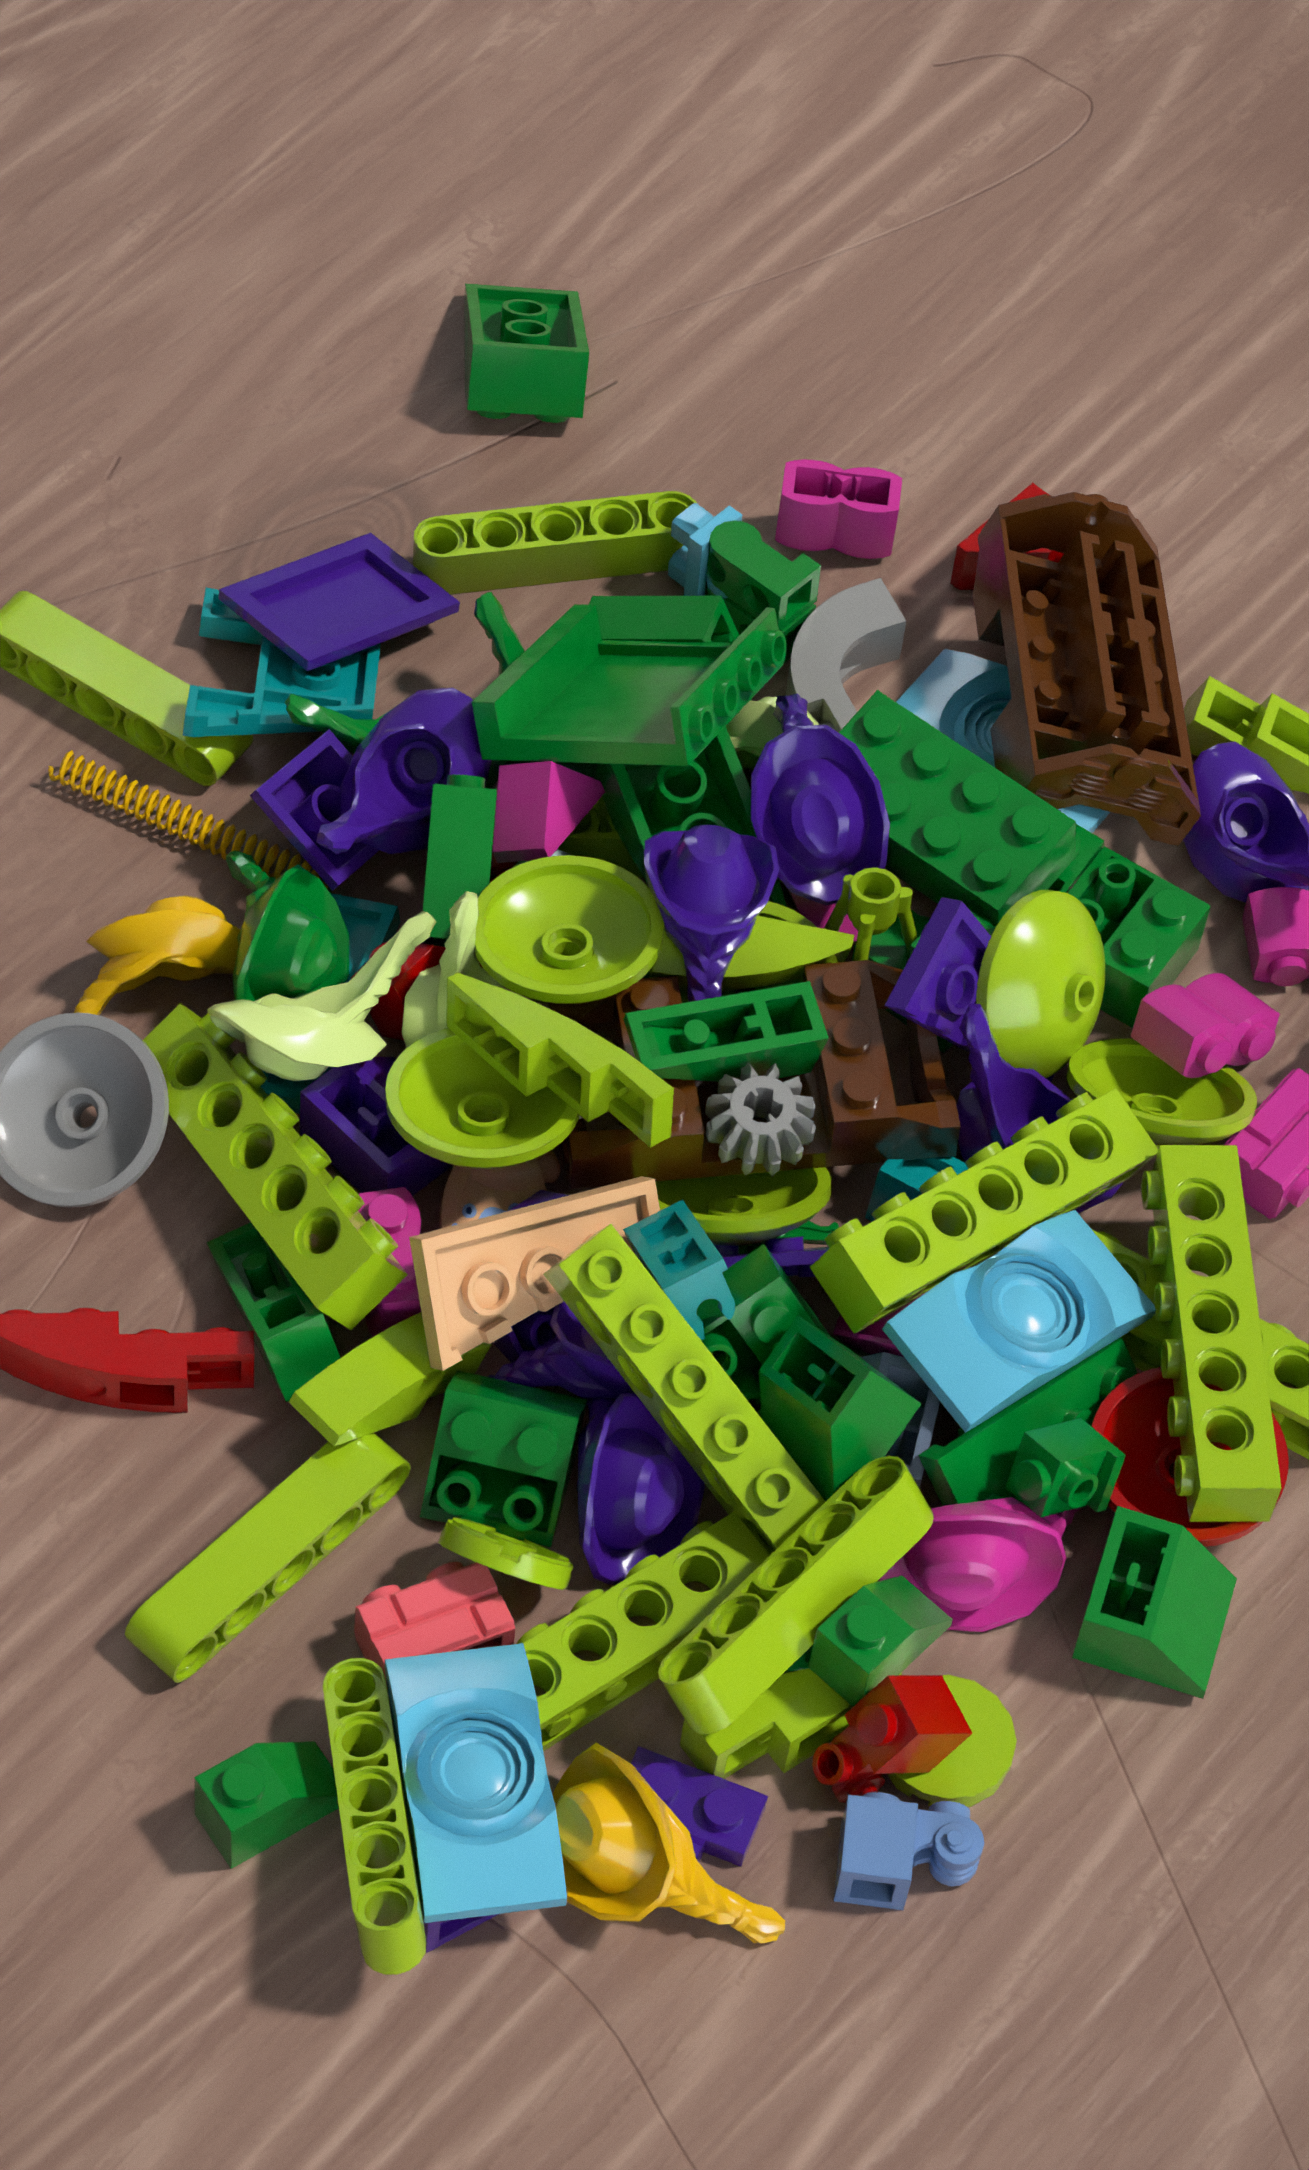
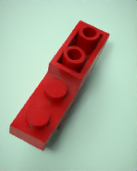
[0,1307,254,1413]

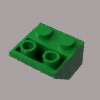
[1068,846,1211,1028]
[696,1244,830,1417]
[759,1315,921,1502]
[420,1370,587,1547]
[1072,1506,1237,1699]

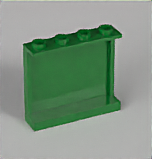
[472,604,786,766]

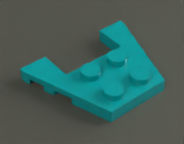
[183,587,381,737]

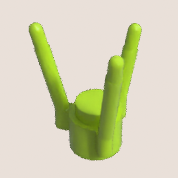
[824,868,917,961]

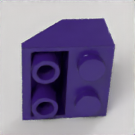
[299,1057,453,1196]

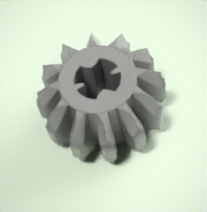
[705,1063,816,1177]

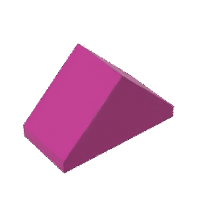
[493,761,605,863]

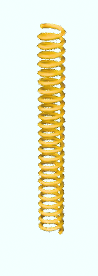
[48,750,329,888]

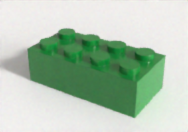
[839,690,1076,926]

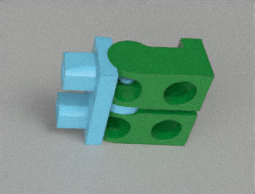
[668,503,821,664]

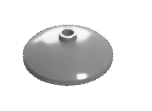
[0,1012,169,1208]

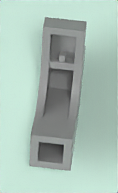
[785,578,906,733]

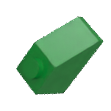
[808,1575,953,1707]
[194,1741,339,1869]

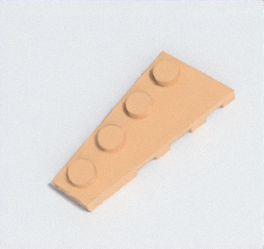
[409,1176,660,1371]

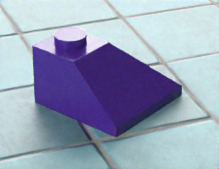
[250,730,379,891]

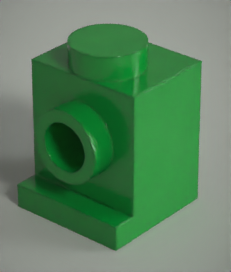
[1005,1418,1126,1518]

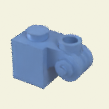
[834,1792,984,1910]

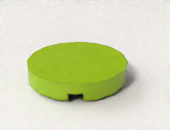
[438,1517,573,1590]
[887,1674,1017,1807]

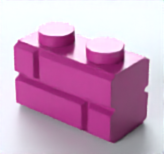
[1224,1068,1309,1219]

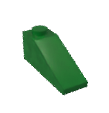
[623,981,829,1082]
[206,1222,340,1402]

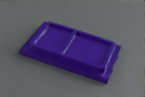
[218,532,460,671]

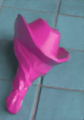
[878,1497,1081,1632]

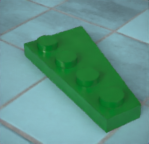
[918,1338,1138,1506]

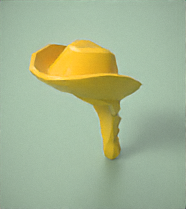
[74,895,241,1015]
[553,1743,785,1944]

